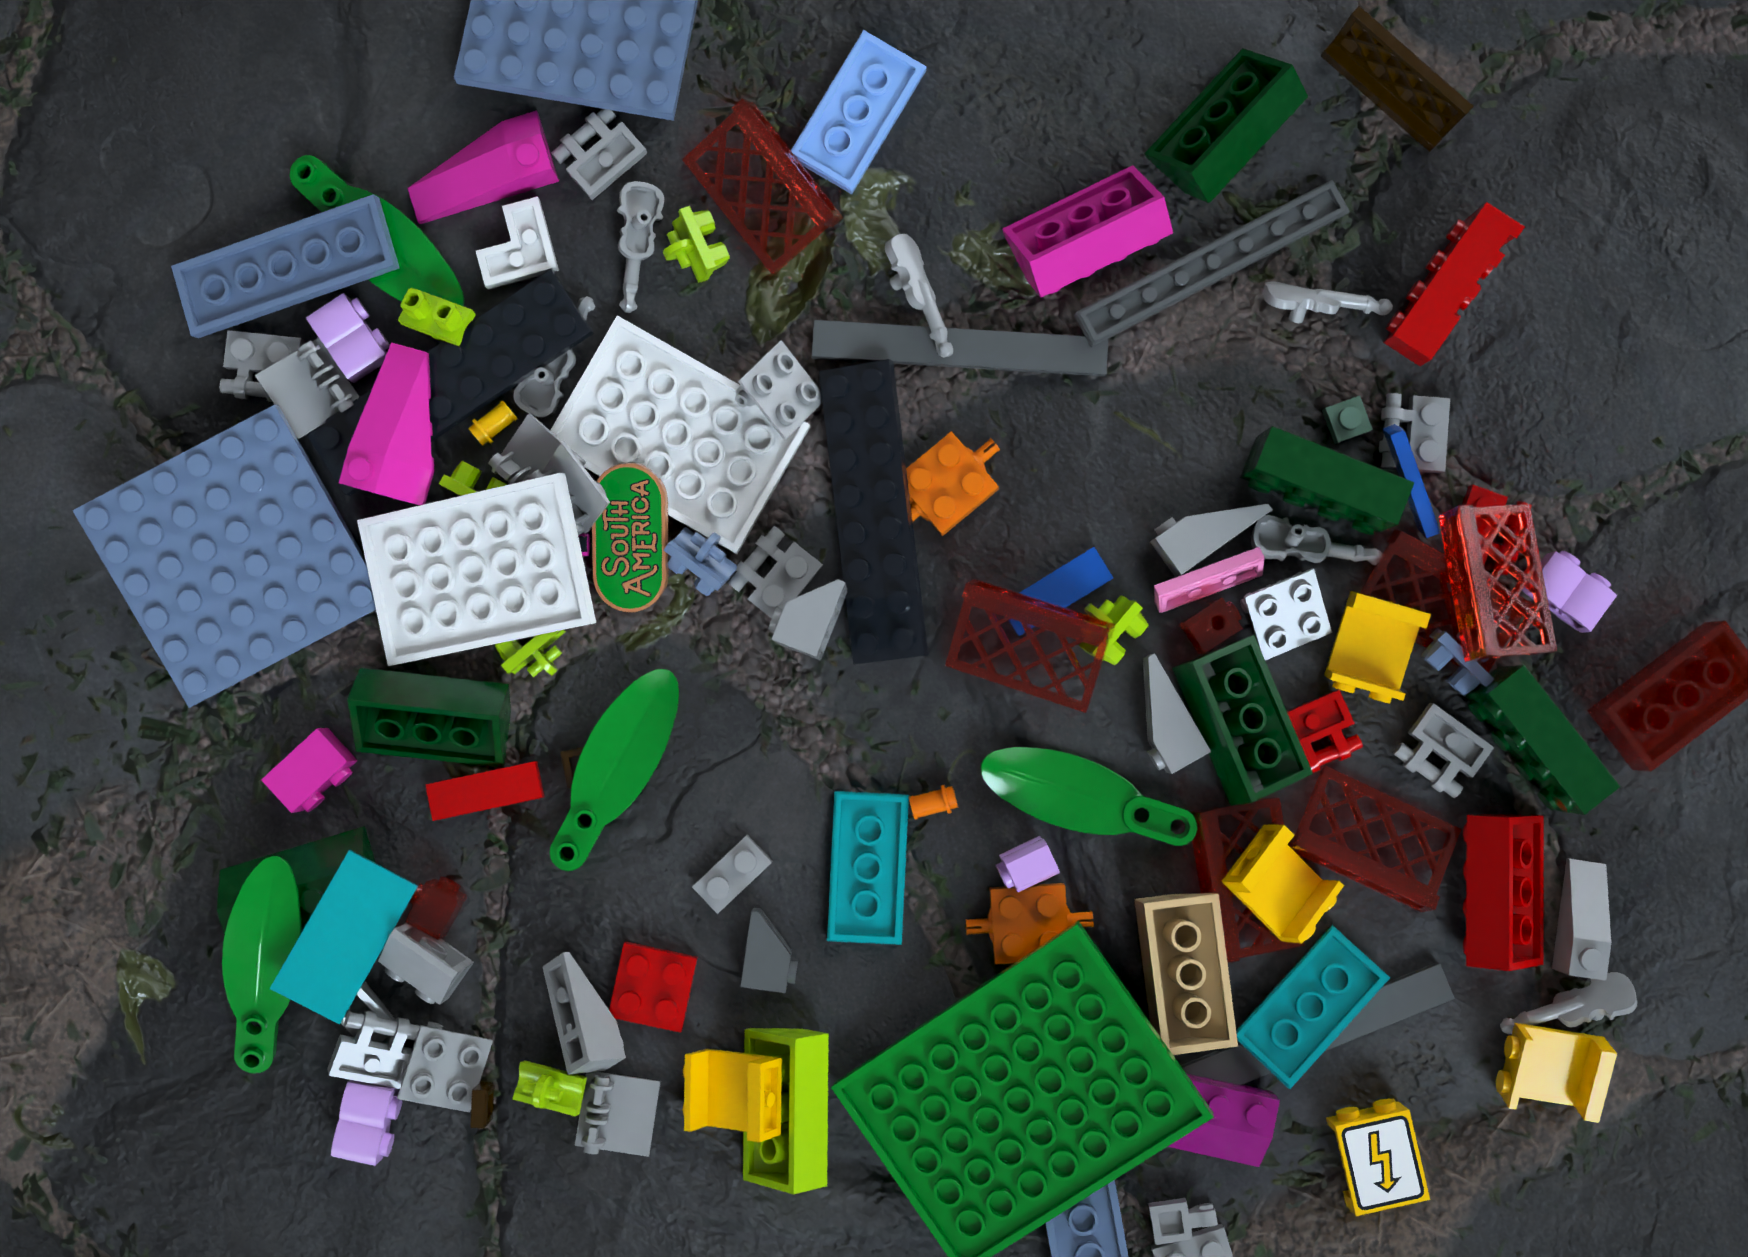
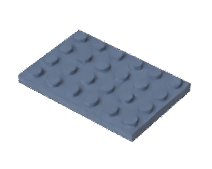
[454,0,698,121]

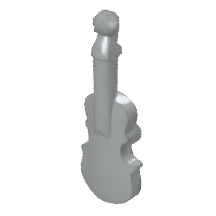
[617,181,664,313]
[885,234,953,357]
[1262,281,1393,323]
[514,296,595,418]
[1251,515,1382,565]
[1500,972,1637,1034]

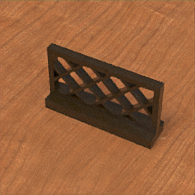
[1321,6,1474,152]

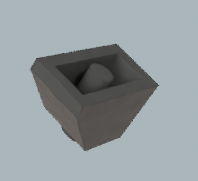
[741,907,798,993]

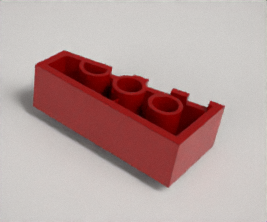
[1383,202,1525,366]

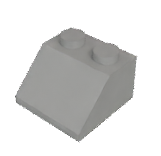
[378,920,474,1005]

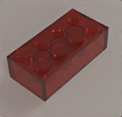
[1587,620,1748,772]

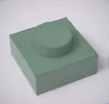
[1322,396,1373,444]

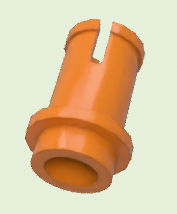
[909,785,958,820]

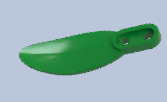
[290,155,465,306]
[550,669,679,871]
[980,747,1197,846]
[222,856,302,1073]

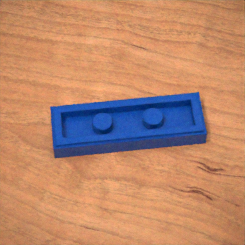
[1383,424,1440,538]
[999,547,1113,637]

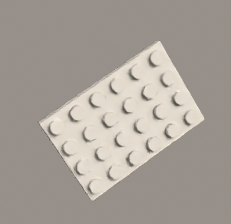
[550,316,810,554]
[357,473,596,666]

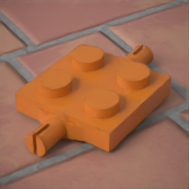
[906,431,1000,536]
[965,883,1094,964]

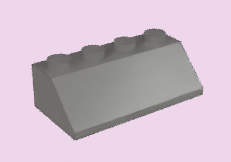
[768,579,847,661]

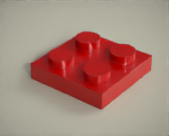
[609,941,698,1033]

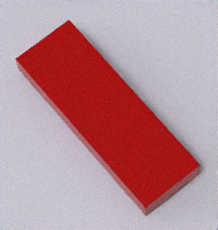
[425,761,545,821]

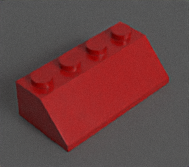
[1463,814,1544,971]

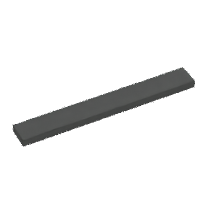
[1074,180,1350,348]
[812,320,1108,377]
[1180,962,1455,1085]

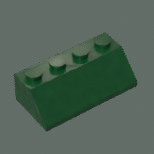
[1144,48,1308,203]
[1172,635,1313,806]
[347,668,511,768]
[217,826,375,936]

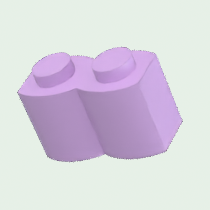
[306,293,390,383]
[1521,551,1617,633]
[996,836,1060,892]
[331,1080,402,1166]

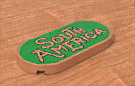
[592,463,669,612]

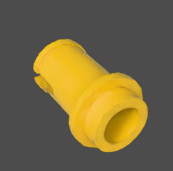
[468,400,518,446]

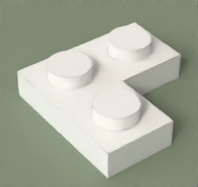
[476,196,559,289]

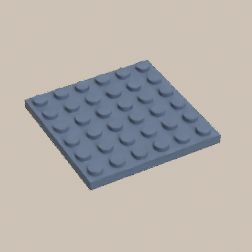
[72,405,376,708]

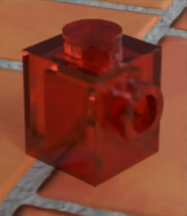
[1179,597,1243,654]
[405,877,468,940]

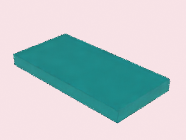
[827,791,909,945]
[270,850,418,1025]
[1236,925,1390,1089]

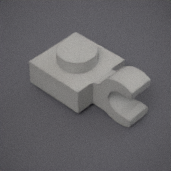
[1148,1198,1218,1245]

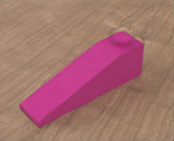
[407,110,559,224]
[339,342,434,505]

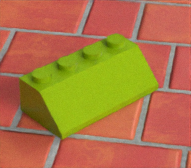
[743,1028,829,1195]

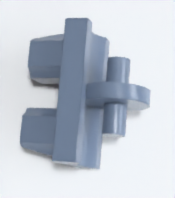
[664,527,737,596]
[1421,628,1494,696]

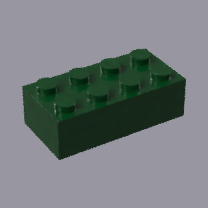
[1240,426,1414,535]
[1465,665,1621,815]

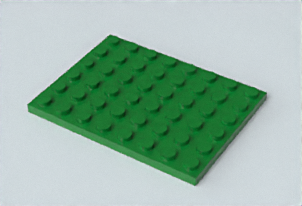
[831,921,1214,1257]

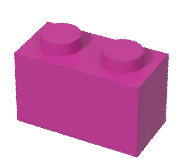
[261,728,358,813]

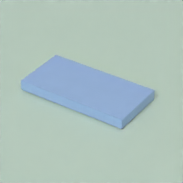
[789,30,926,194]

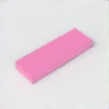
[1154,547,1265,613]

